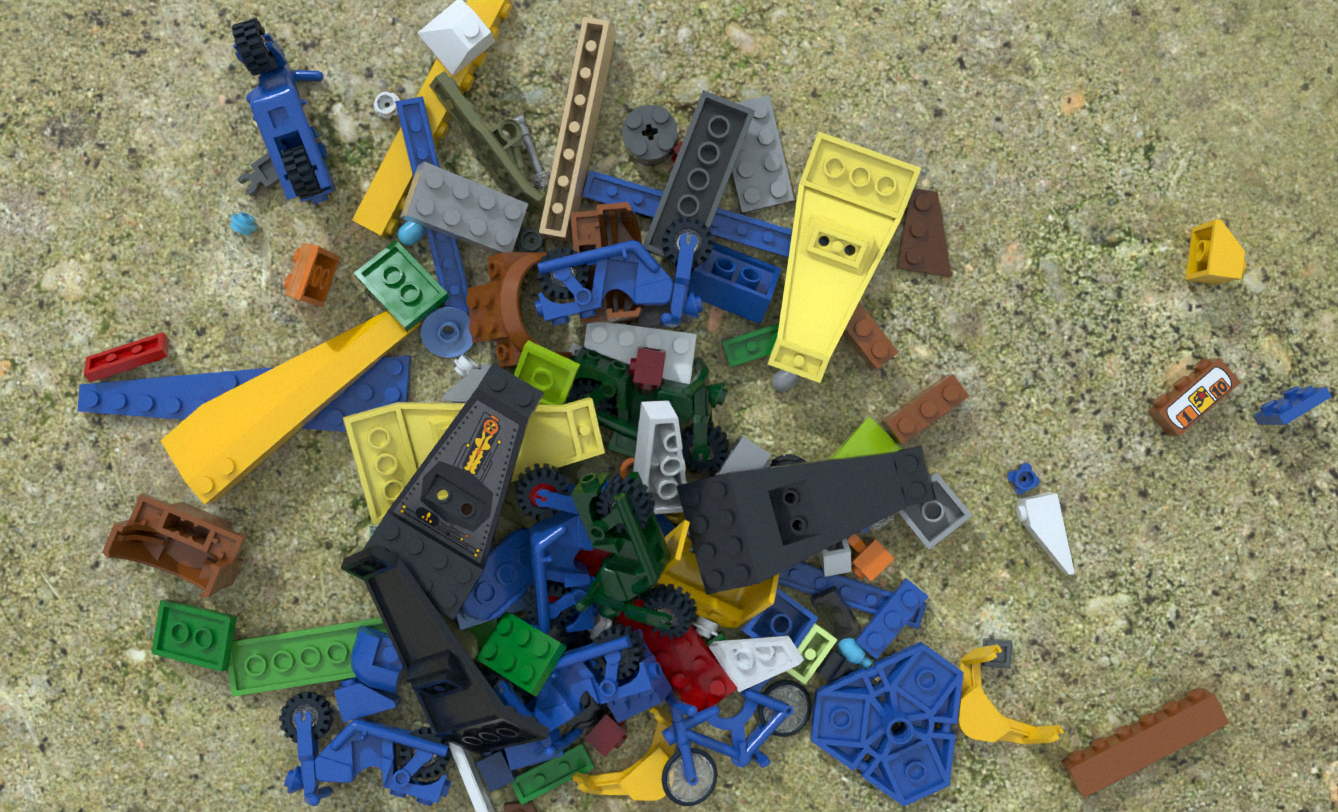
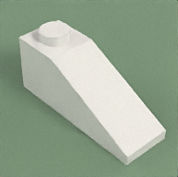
[1016,492,1075,575]

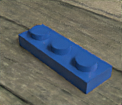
[855,578,929,659]

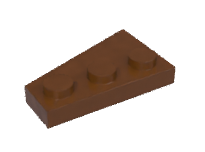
[896,188,951,277]

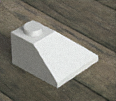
[417,0,495,77]

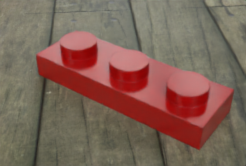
[84,332,169,382]

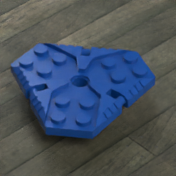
[810,641,964,806]

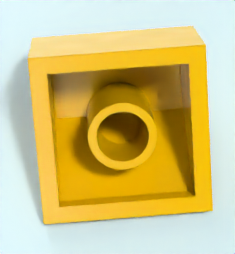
[1185,219,1246,285]

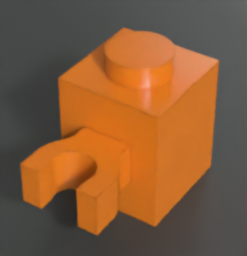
[847,534,894,582]

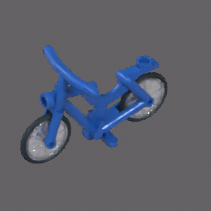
[661,675,811,806]

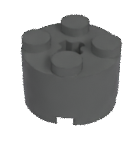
[622,105,677,166]

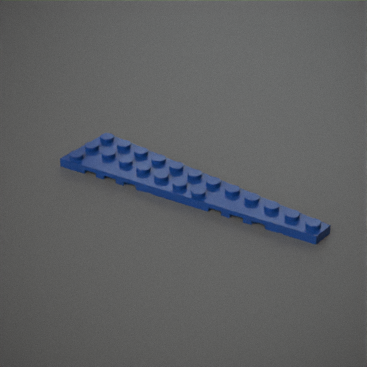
[77,355,412,432]

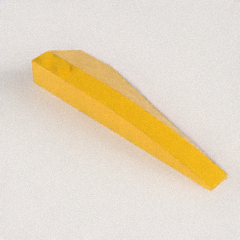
[160,311,422,504]

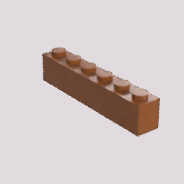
[1061,688,1229,798]

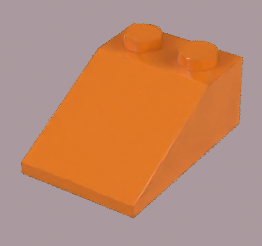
[284,243,340,307]

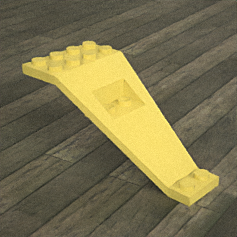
[767,131,922,383]
[342,397,605,525]

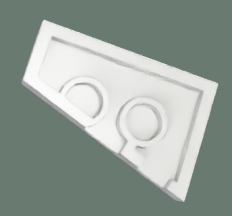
[708,636,804,692]

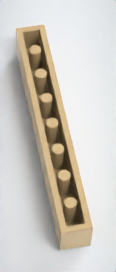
[539,17,616,243]

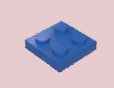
[1252,385,1332,425]

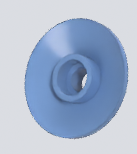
[421,307,473,358]

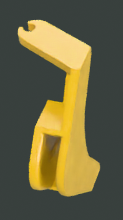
[957,644,1064,744]
[572,705,675,801]

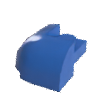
[351,625,404,694]

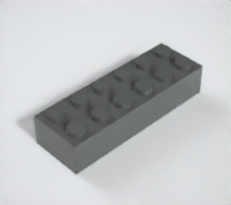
[643,90,755,270]

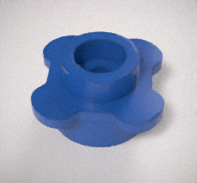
[1007,463,1040,495]

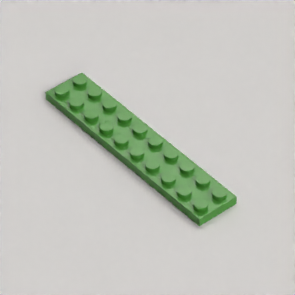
[228,617,499,697]

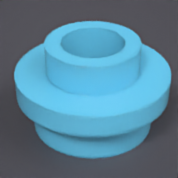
[230,212,258,236]

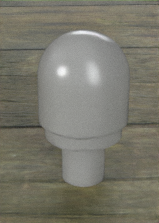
[772,369,800,392]

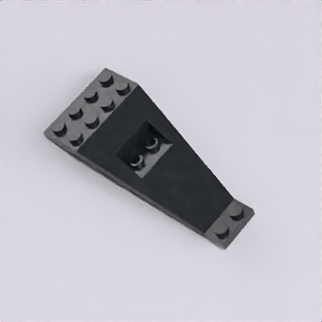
[676,445,936,595]

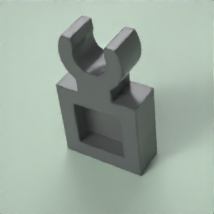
[237,153,280,196]

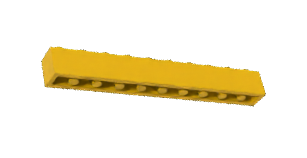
[352,0,512,239]

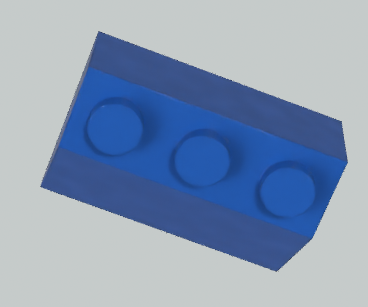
[687,242,781,324]

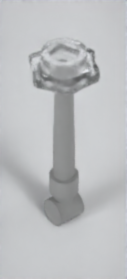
[513,114,551,191]

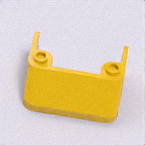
[651,520,780,628]

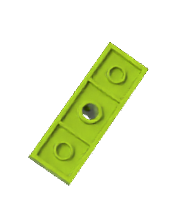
[514,340,580,405]

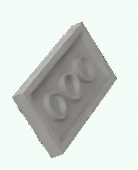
[731,95,794,214]

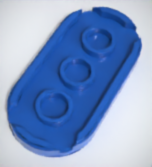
[461,528,533,621]

